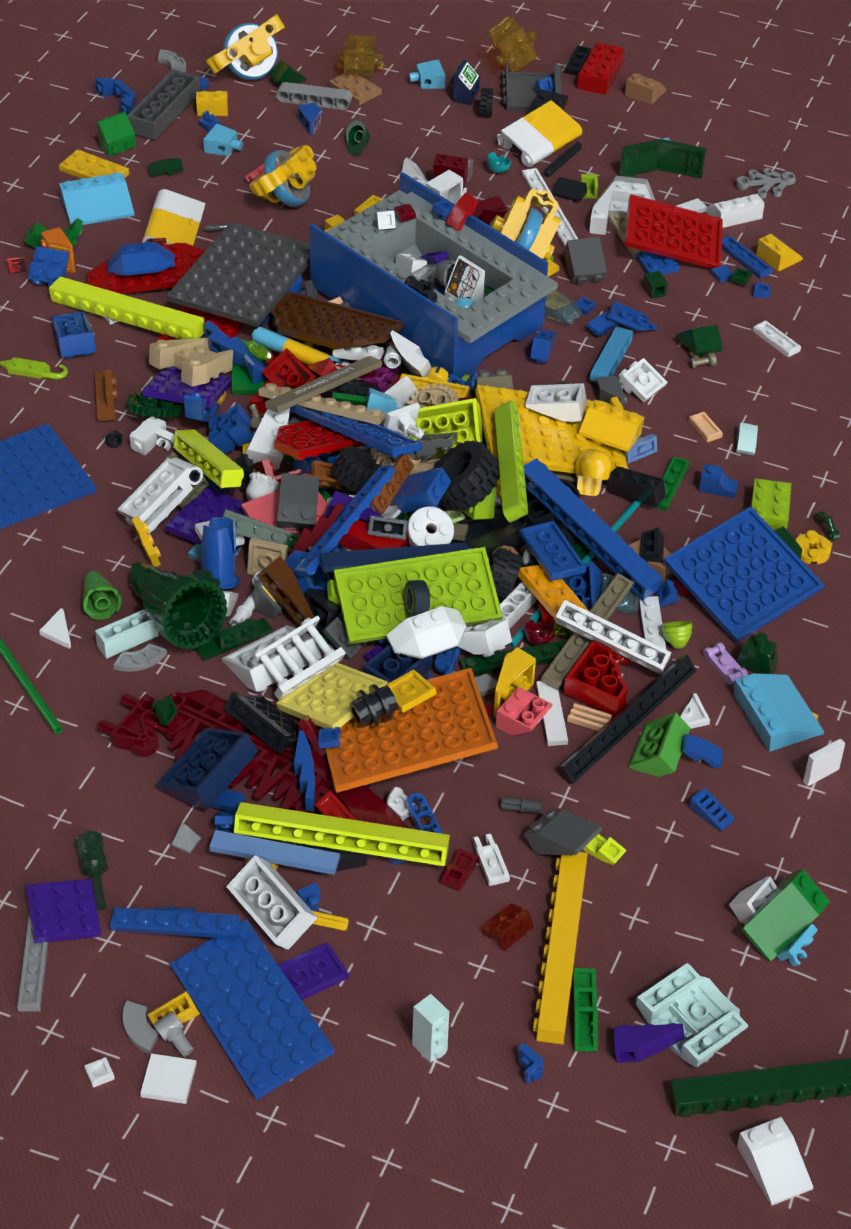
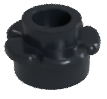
[105,430,123,448]

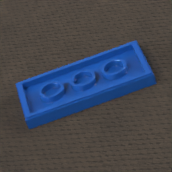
[519,521,586,581]

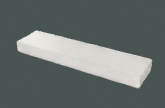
[536,681,568,746]

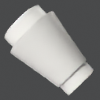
[384,345,401,368]

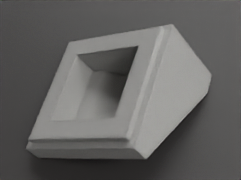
[172,823,201,854]

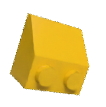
[196,91,228,116]
[756,234,803,272]

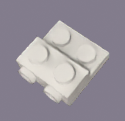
[618,358,668,402]

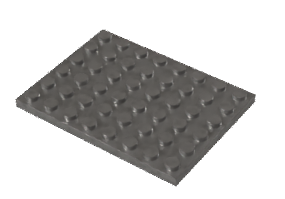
[166,222,310,327]

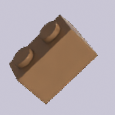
[625,73,666,105]

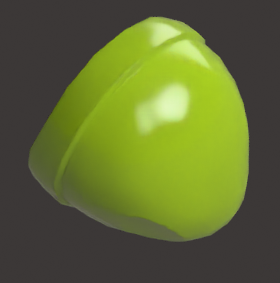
[661,621,693,649]

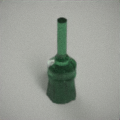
[75,831,108,910]

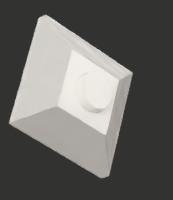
[729,876,777,924]

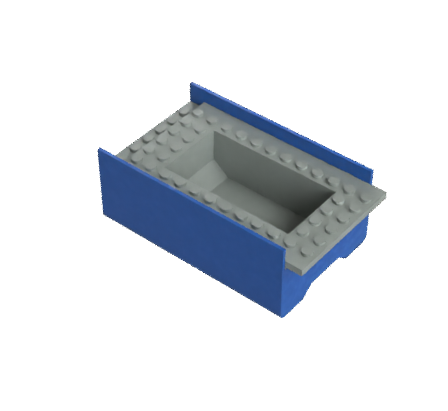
[310,172,558,383]

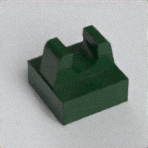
[151,696,178,726]

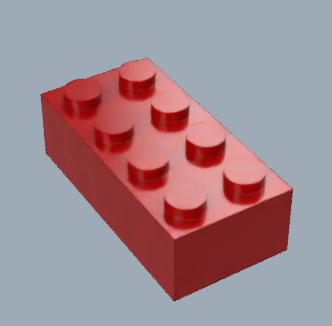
[577,42,625,95]

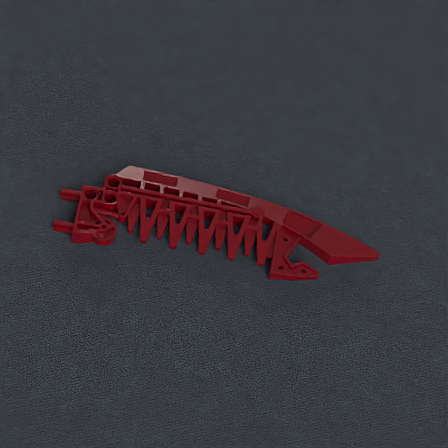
[97,689,410,829]

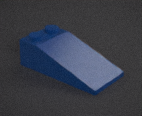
[50,311,96,358]

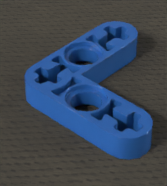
[386,793,443,865]

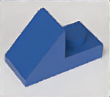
[215,812,237,834]

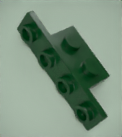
[196,618,273,660]

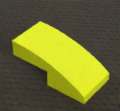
[583,834,627,865]

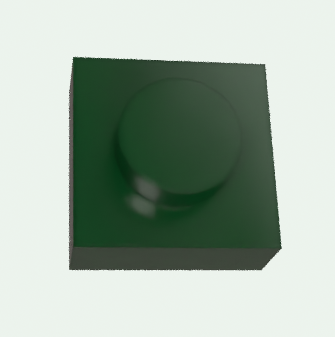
[730,267,753,286]

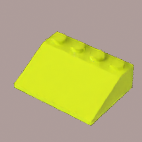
[408,398,482,460]

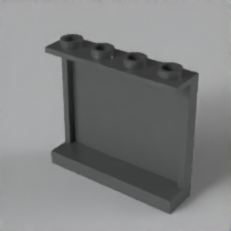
[503,64,562,111]

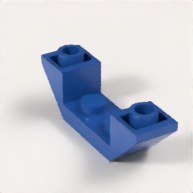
[95,77,136,115]
[184,392,221,423]

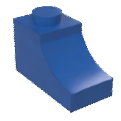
[699,464,739,498]

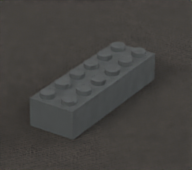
[127,69,200,140]

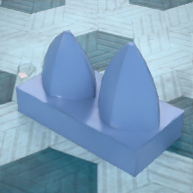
[622,433,657,464]

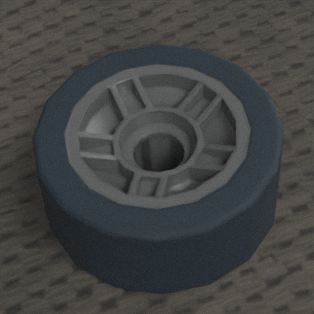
[404,580,430,617]

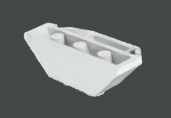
[387,606,466,659]

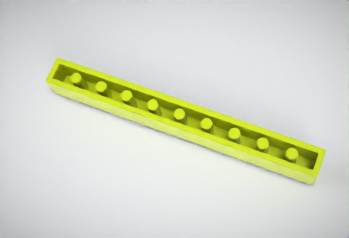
[49,277,204,339]
[234,802,450,866]

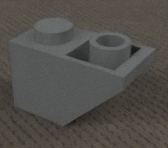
[595,376,627,409]

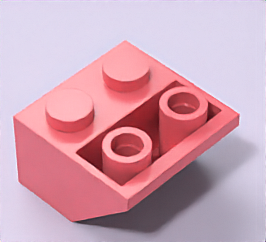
[496,687,553,736]

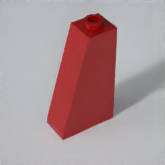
[338,520,409,551]

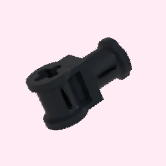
[404,275,438,303]

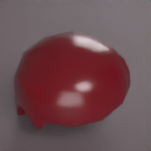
[524,619,555,645]

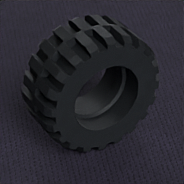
[431,440,500,512]

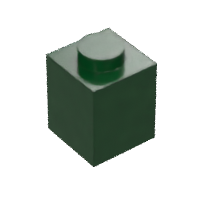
[643,271,668,299]

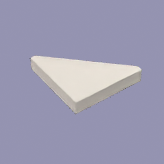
[39,608,71,649]
[681,693,710,729]

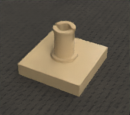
[247,538,288,575]

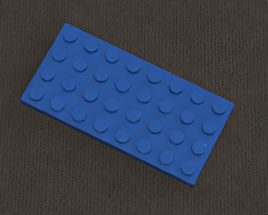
[170,919,335,1100]

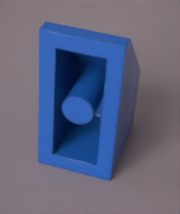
[298,102,323,136]

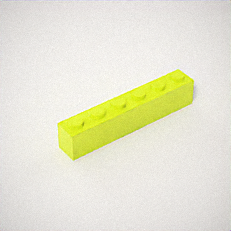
[173,430,244,488]

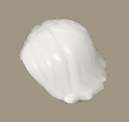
[246,472,280,501]

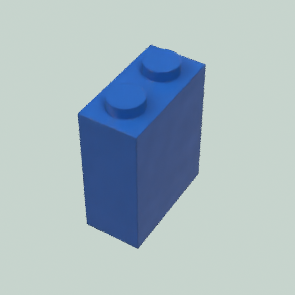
[393,467,451,513]

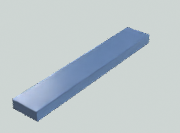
[210,830,340,875]

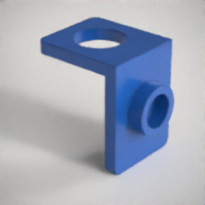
[447,371,477,390]

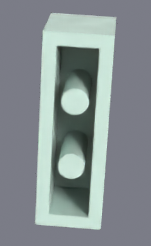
[95,609,159,659]
[412,994,449,1063]

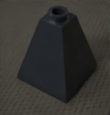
[305,588,343,638]

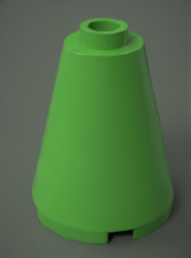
[83,571,122,620]

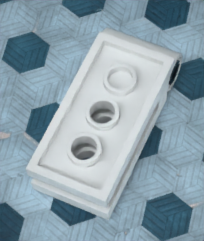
[117,458,203,534]

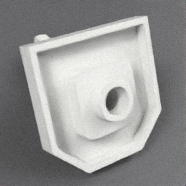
[384,403,424,439]

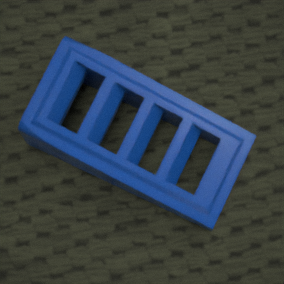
[690,788,735,832]

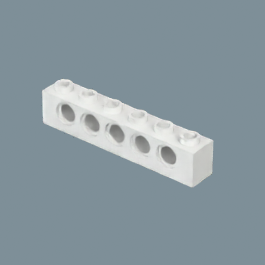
[555,600,671,675]

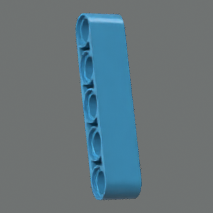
[590,326,633,384]

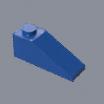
[531,329,558,363]

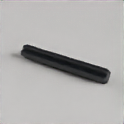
[543,141,582,177]

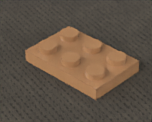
[329,70,382,105]

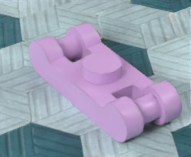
[703,642,748,685]

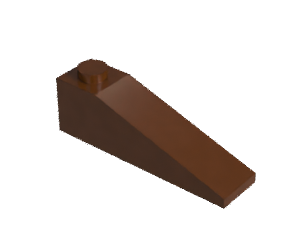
[257,556,318,634]

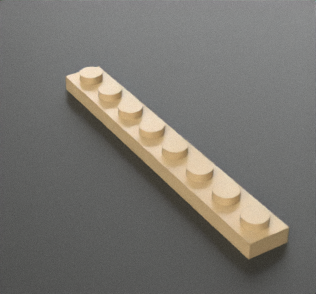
[259,383,387,425]

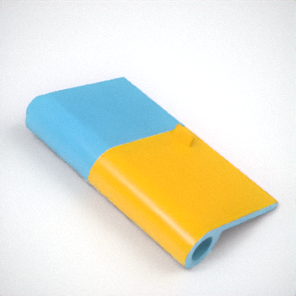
[252,327,344,365]

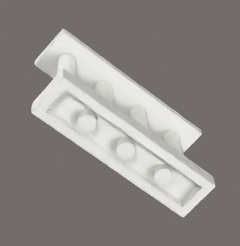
[251,616,346,700]

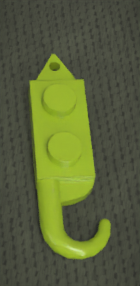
[0,357,68,380]

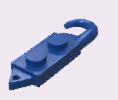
[427,646,462,679]

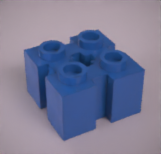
[209,403,251,454]

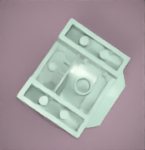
[636,963,749,1068]

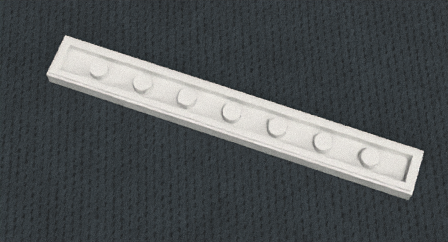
[522,168,578,249]

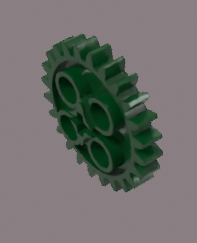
[127,391,185,419]

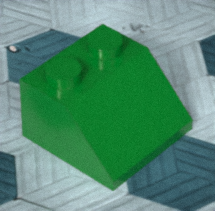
[97,111,136,157]

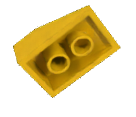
[493,647,536,718]

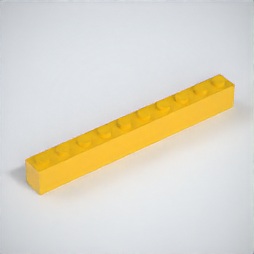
[533,852,588,1045]

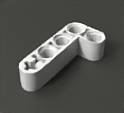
[500,581,537,629]

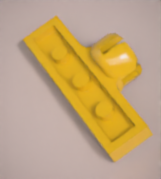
[399,366,470,398]

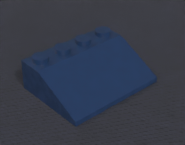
[156,728,258,809]

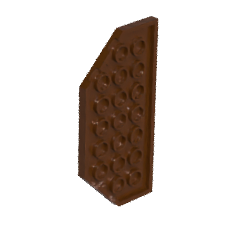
[271,291,404,349]

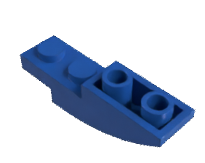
[204,321,258,368]

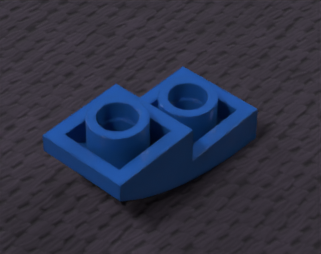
[587,311,621,335]
[683,734,723,769]

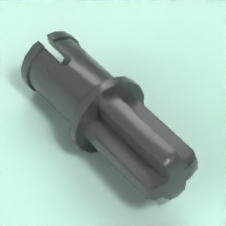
[501,797,543,815]

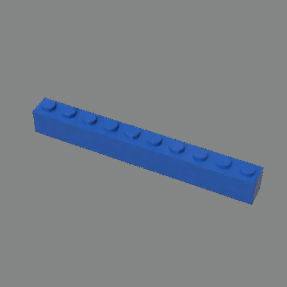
[524,458,663,600]

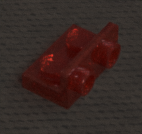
[481,903,534,951]

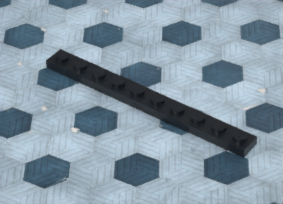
[559,654,697,784]

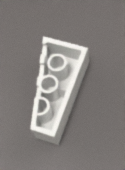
[245,396,290,470]

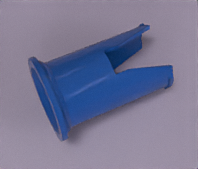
[201,517,240,589]

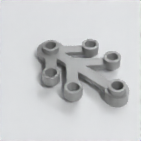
[736,168,796,198]

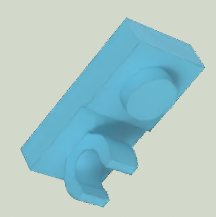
[777,924,818,967]

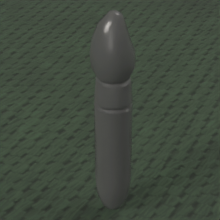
[203,223,243,232]

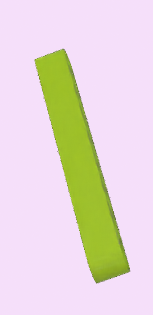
[495,400,528,523]

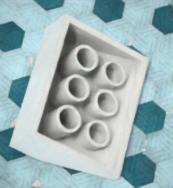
[222,625,322,692]

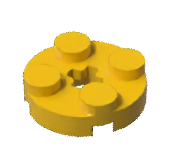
[796,530,832,564]

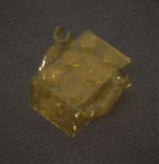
[487,15,539,72]
[336,34,385,76]

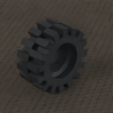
[480,88,493,117]

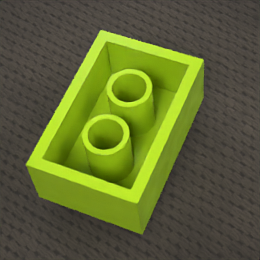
[751,479,791,531]

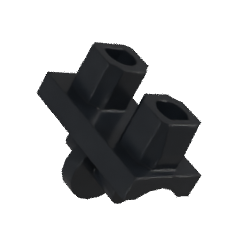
[232,454,254,491]

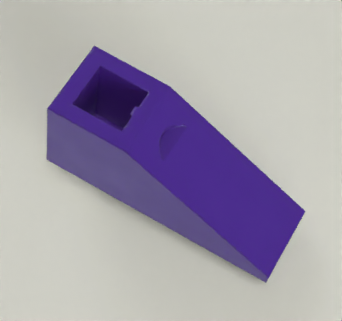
[614,1023,685,1063]

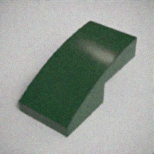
[148,158,184,178]

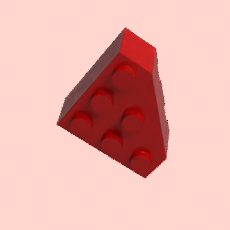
[564,640,628,716]

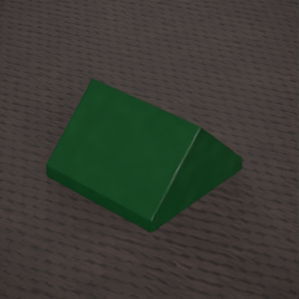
[676,325,723,356]

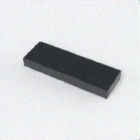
[564,45,592,76]

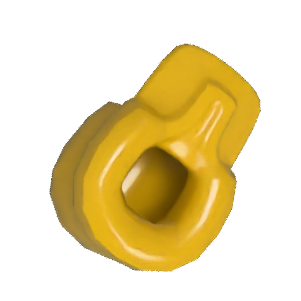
[575,449,612,496]

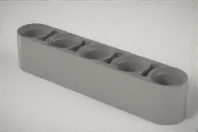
[276,82,352,110]

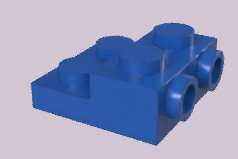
[28,246,70,286]

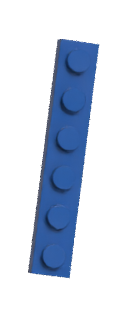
[109,907,240,939]

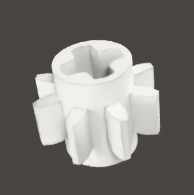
[497,133,513,149]

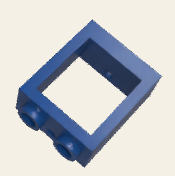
[285,550,333,597]

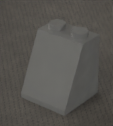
[562,237,607,284]

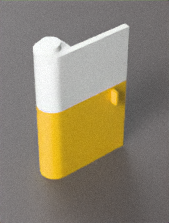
[501,100,582,167]
[142,189,206,246]

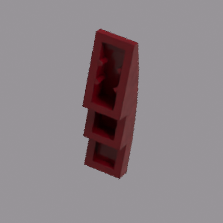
[288,501,345,557]

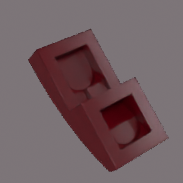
[440,848,479,891]

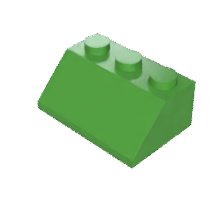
[629,712,691,777]

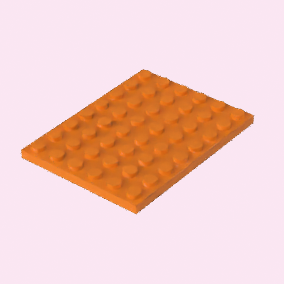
[320,668,498,793]

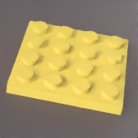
[276,663,388,728]

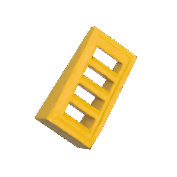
[147,991,200,1030]

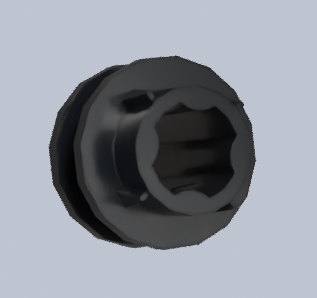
[350,684,398,729]

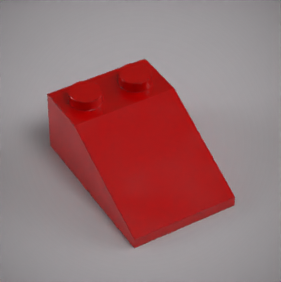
[262,348,317,390]

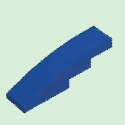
[294,730,316,811]

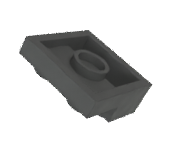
[414,432,458,459]

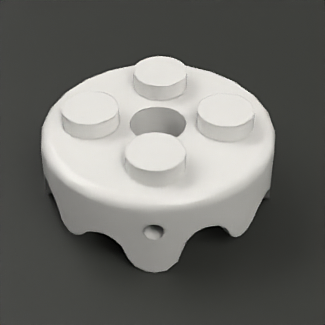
[406,507,454,546]

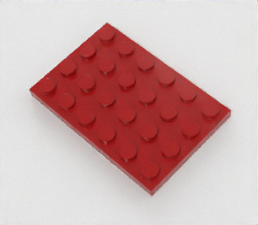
[624,194,723,269]

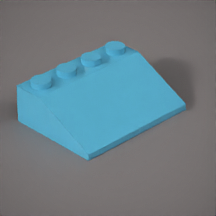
[59,173,135,225]
[734,674,824,752]

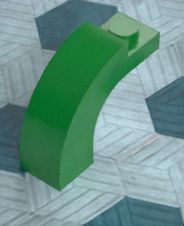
[25,218,83,248]

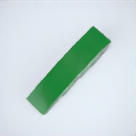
[573,968,598,1052]

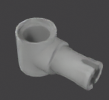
[154,1011,194,1057]

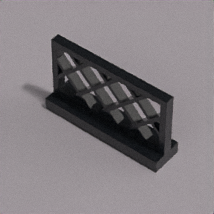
[224,692,311,753]

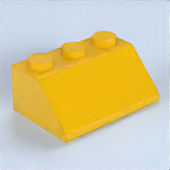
[578,400,645,452]

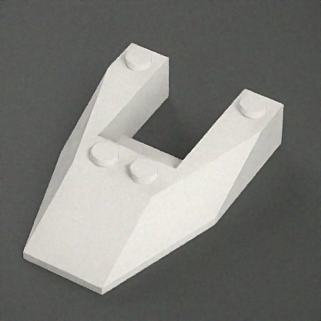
[590,176,655,235]

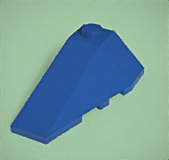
[562,562,602,611]

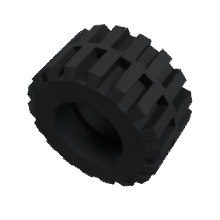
[332,446,381,493]
[489,547,522,600]

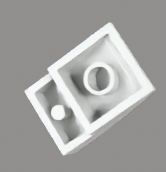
[391,330,432,377]

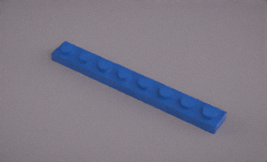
[294,465,396,576]

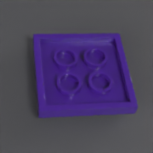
[26,879,101,943]

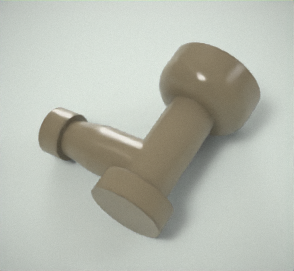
[689,351,717,369]
[249,404,265,428]

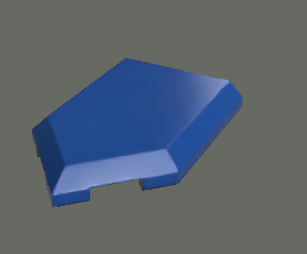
[607,301,658,331]

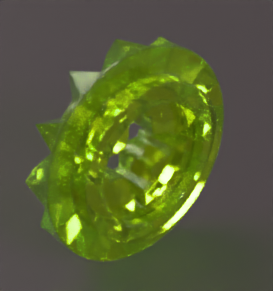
[247,340,273,360]

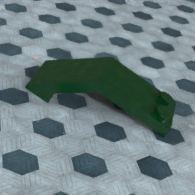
[619,139,707,178]

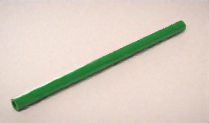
[0,637,63,734]

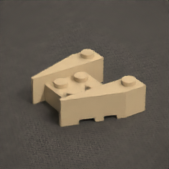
[149,337,233,387]

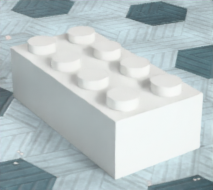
[226,855,318,950]

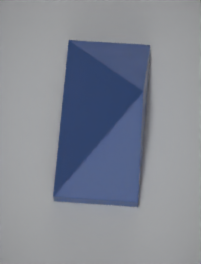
[243,354,268,385]

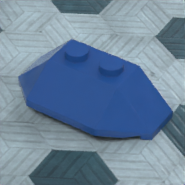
[108,242,175,275]

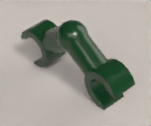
[815,511,840,541]

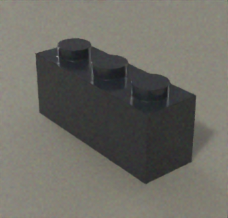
[608,466,666,507]

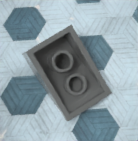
[276,473,319,530]
[524,808,603,855]

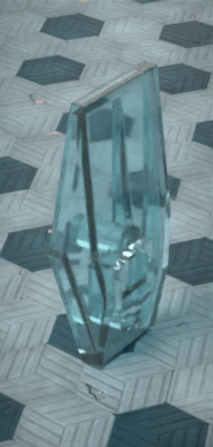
[544,290,582,324]

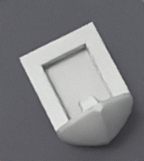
[387,787,414,820]

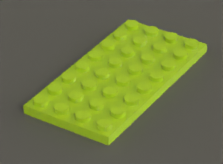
[333,547,503,644]

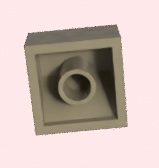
[474,369,514,397]

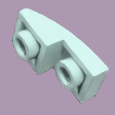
[736,422,758,456]

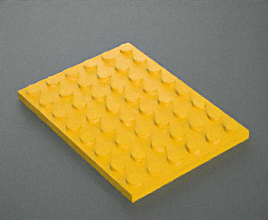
[475,385,628,474]

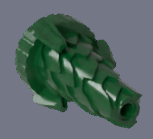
[128,562,227,649]

